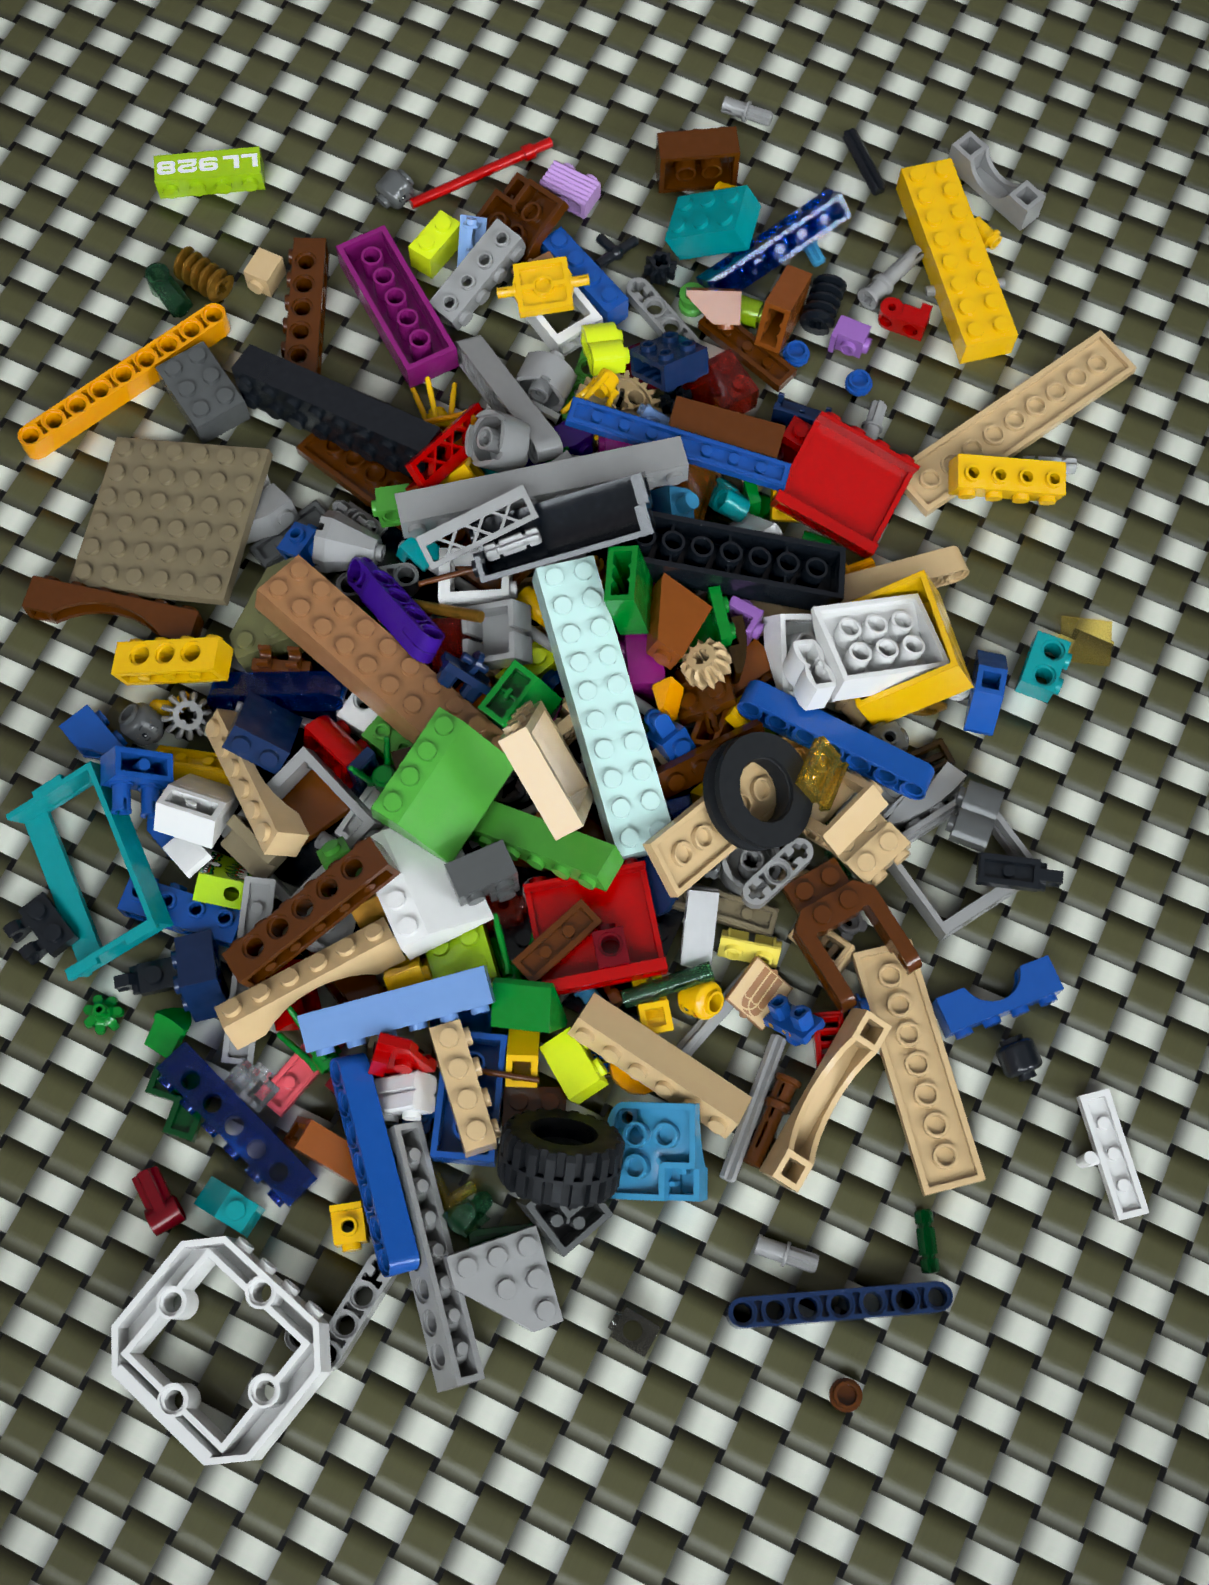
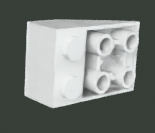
[153,773,240,849]

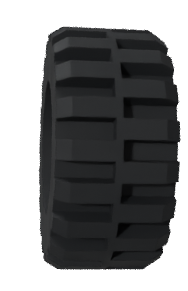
[497,1108,625,1208]

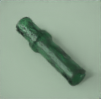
[620,961,715,1009]

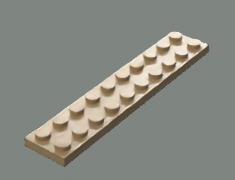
[904,330,1137,517]

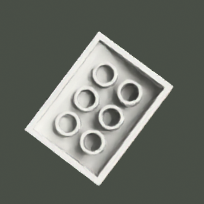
[811,593,950,701]
[370,828,494,960]

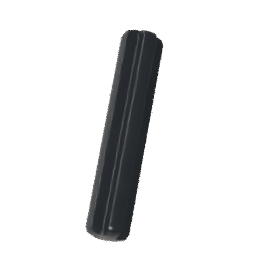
[843,128,886,196]

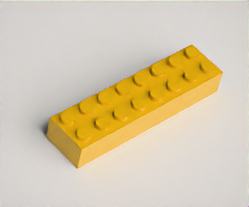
[896,158,1018,364]

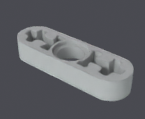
[741,838,814,909]

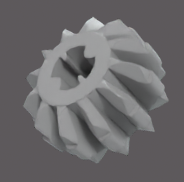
[160,691,212,740]

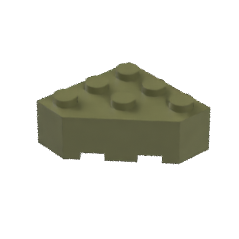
[229,557,305,675]

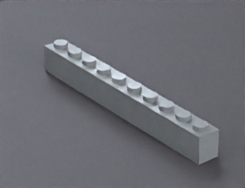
[394,436,689,539]

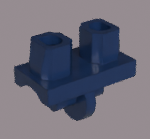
[436,650,493,703]

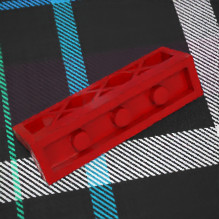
[404,402,483,491]

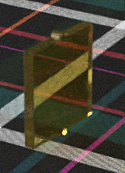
[1058,616,1114,667]

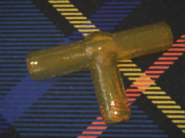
[434,1172,477,1233]

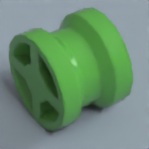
[678,282,704,317]

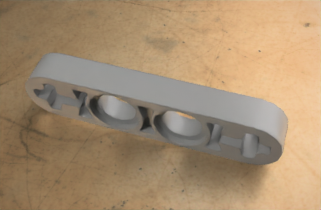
[626,277,700,344]

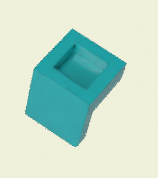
[396,537,440,571]

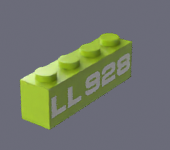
[154,146,265,199]

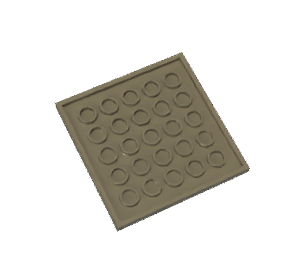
[69,437,273,606]

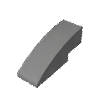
[887,761,967,830]

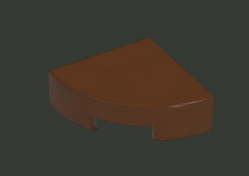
[601,985,623,1008]

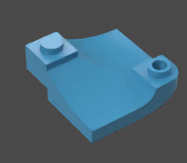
[607,1101,708,1202]

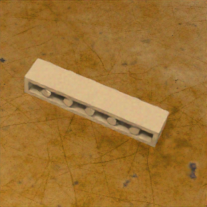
[567,993,752,1139]

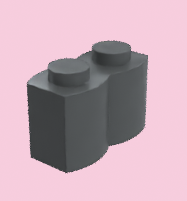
[945,780,1005,852]

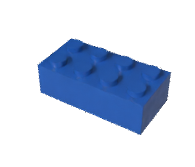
[430,1032,508,1167]

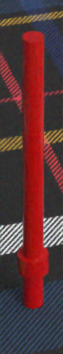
[409,137,554,209]

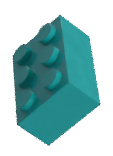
[665,185,761,260]

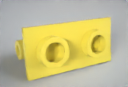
[717,927,782,968]

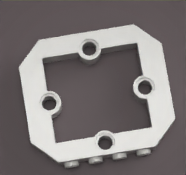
[111,1236,331,1465]

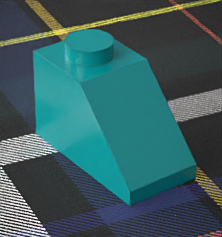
[194,1176,266,1238]

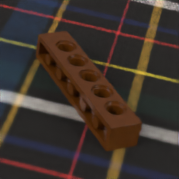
[281,238,330,375]
[222,836,401,988]

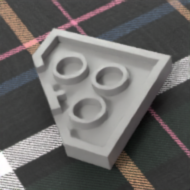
[442,1225,564,1332]

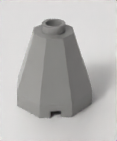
[312,510,386,573]

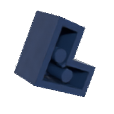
[171,929,230,1022]

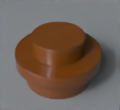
[829,1378,862,1413]

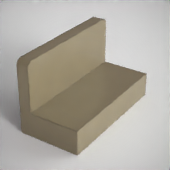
[221,814,287,878]

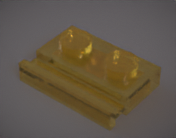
[795,736,849,812]

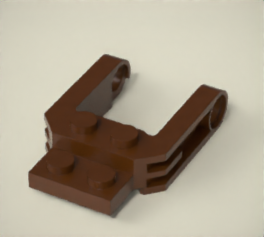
[782,857,922,1013]

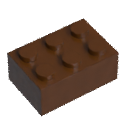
[655,126,740,193]

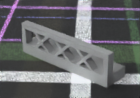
[415,484,539,570]

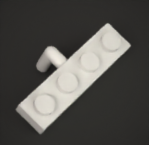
[1076,1089,1150,1222]

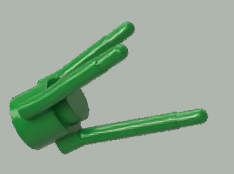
[348,736,395,792]
[490,913,534,980]
[277,1006,342,1075]

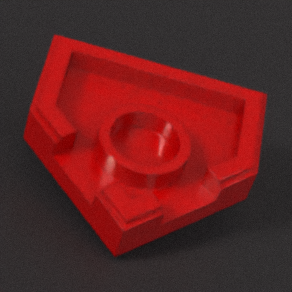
[368,1032,437,1077]

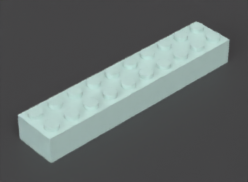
[532,555,671,860]

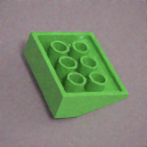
[371,707,514,863]

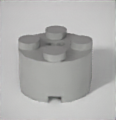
[515,350,577,413]
[465,409,531,473]
[719,847,783,899]

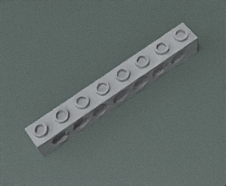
[387,1121,485,1393]

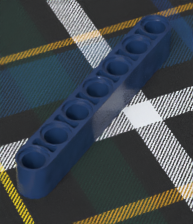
[726,1281,953,1329]

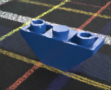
[963,650,1008,736]

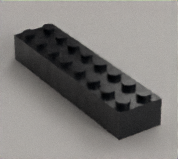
[231,344,446,481]
[605,511,846,611]

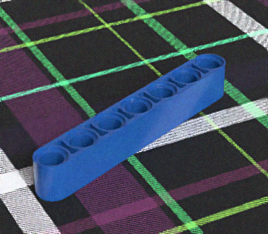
[737,680,935,800]
[329,1053,420,1278]

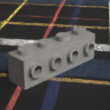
[429,218,526,331]

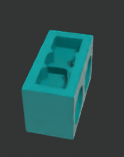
[1014,630,1073,703]

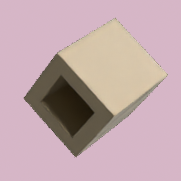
[243,247,287,297]

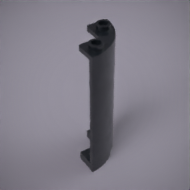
[469,471,656,583]

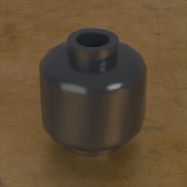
[996,1033,1042,1082]

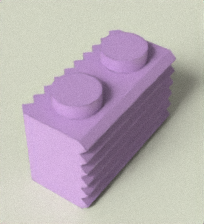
[539,160,601,219]

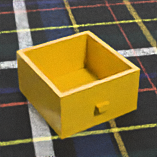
[851,570,974,725]

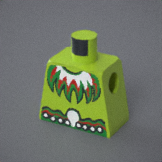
[192,851,252,910]

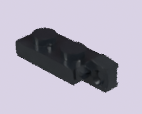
[975,852,1064,892]
[113,957,178,996]

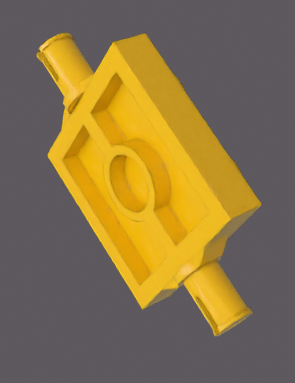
[496,256,590,318]

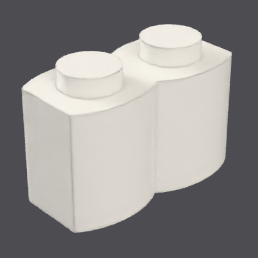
[782,638,836,711]

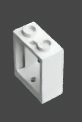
[525,287,603,356]
[438,547,518,607]

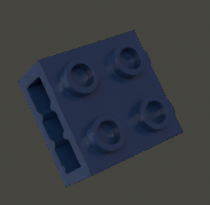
[629,331,709,392]

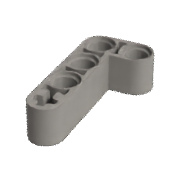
[284,1253,397,1371]

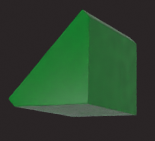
[491,977,568,1033]

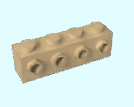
[429,1019,501,1158]

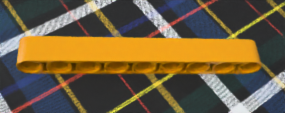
[18,303,231,460]

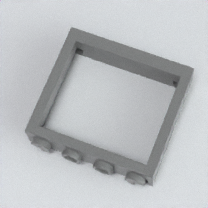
[221,746,385,902]
[888,791,1034,942]

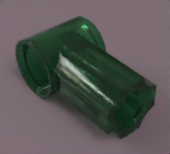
[145,263,193,318]

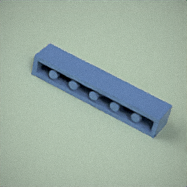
[297,965,496,1057]

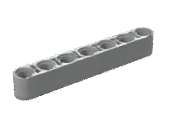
[453,335,563,464]

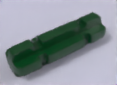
[914,1209,940,1274]

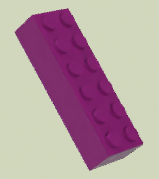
[336,225,459,389]

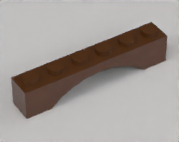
[22,575,204,639]

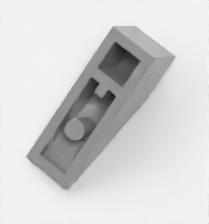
[246,483,300,545]

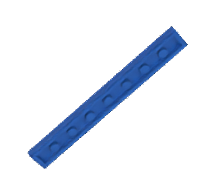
[565,396,791,491]

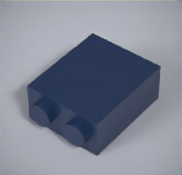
[222,690,303,775]

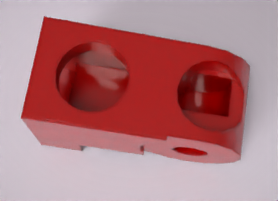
[878,297,933,341]

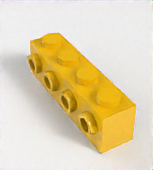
[948,453,1066,506]

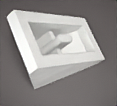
[162,837,212,878]

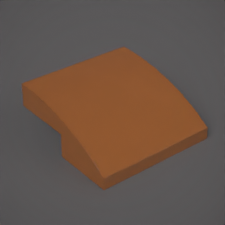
[282,769,351,846]

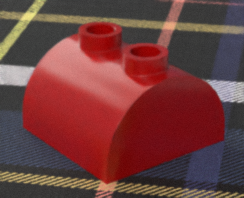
[304,715,371,789]

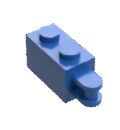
[644,708,697,790]

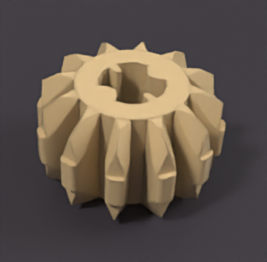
[680,638,732,691]

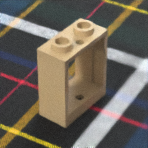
[802,768,889,856]

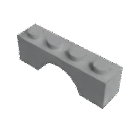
[948,130,1046,231]

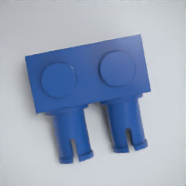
[100,745,174,819]

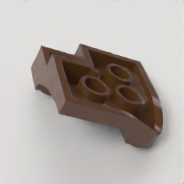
[476,172,569,269]

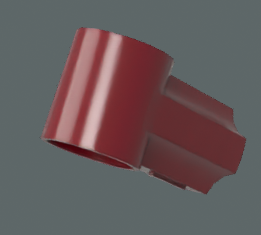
[132,1166,187,1236]

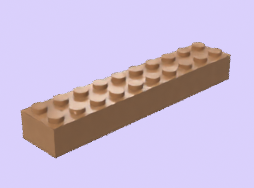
[255,554,504,753]

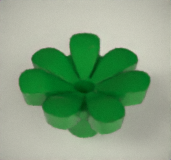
[83,995,124,1035]

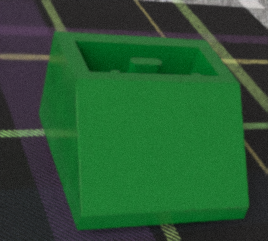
[478,659,563,729]

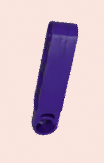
[347,557,445,664]

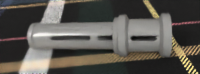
[857,245,924,310]

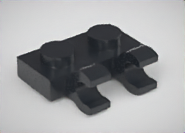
[2,892,79,965]

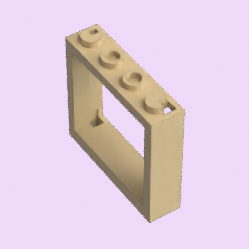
[498,700,594,841]

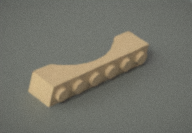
[205,708,309,857]
[214,917,406,1051]
[759,1008,892,1193]

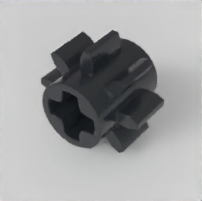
[644,250,677,286]
[659,385,693,416]

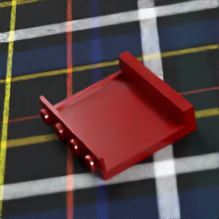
[769,411,920,559]
[523,858,668,996]

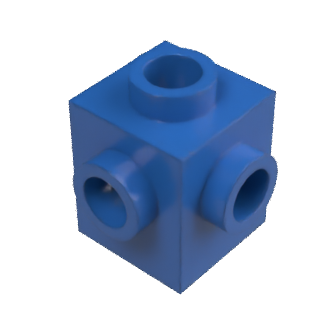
[276,521,319,567]

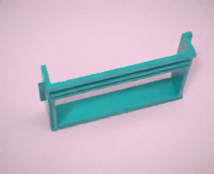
[6,761,173,981]

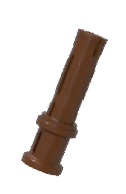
[743,1072,802,1169]

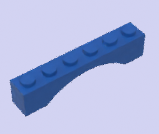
[59,705,174,861]

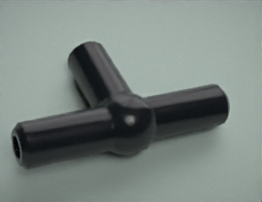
[594,234,639,269]

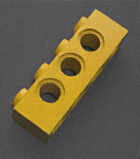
[111,634,234,686]

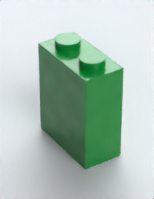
[604,545,653,635]

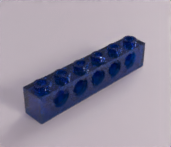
[696,189,852,291]
[156,1041,318,1209]

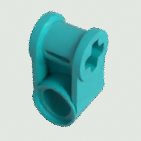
[703,476,750,523]

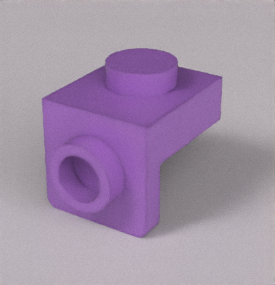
[727,595,765,646]

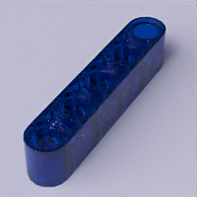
[206,671,348,711]

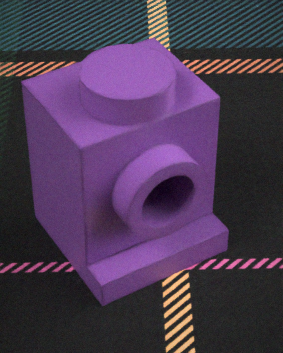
[828,315,873,359]

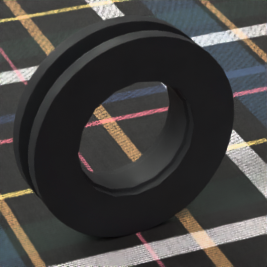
[703,732,813,851]

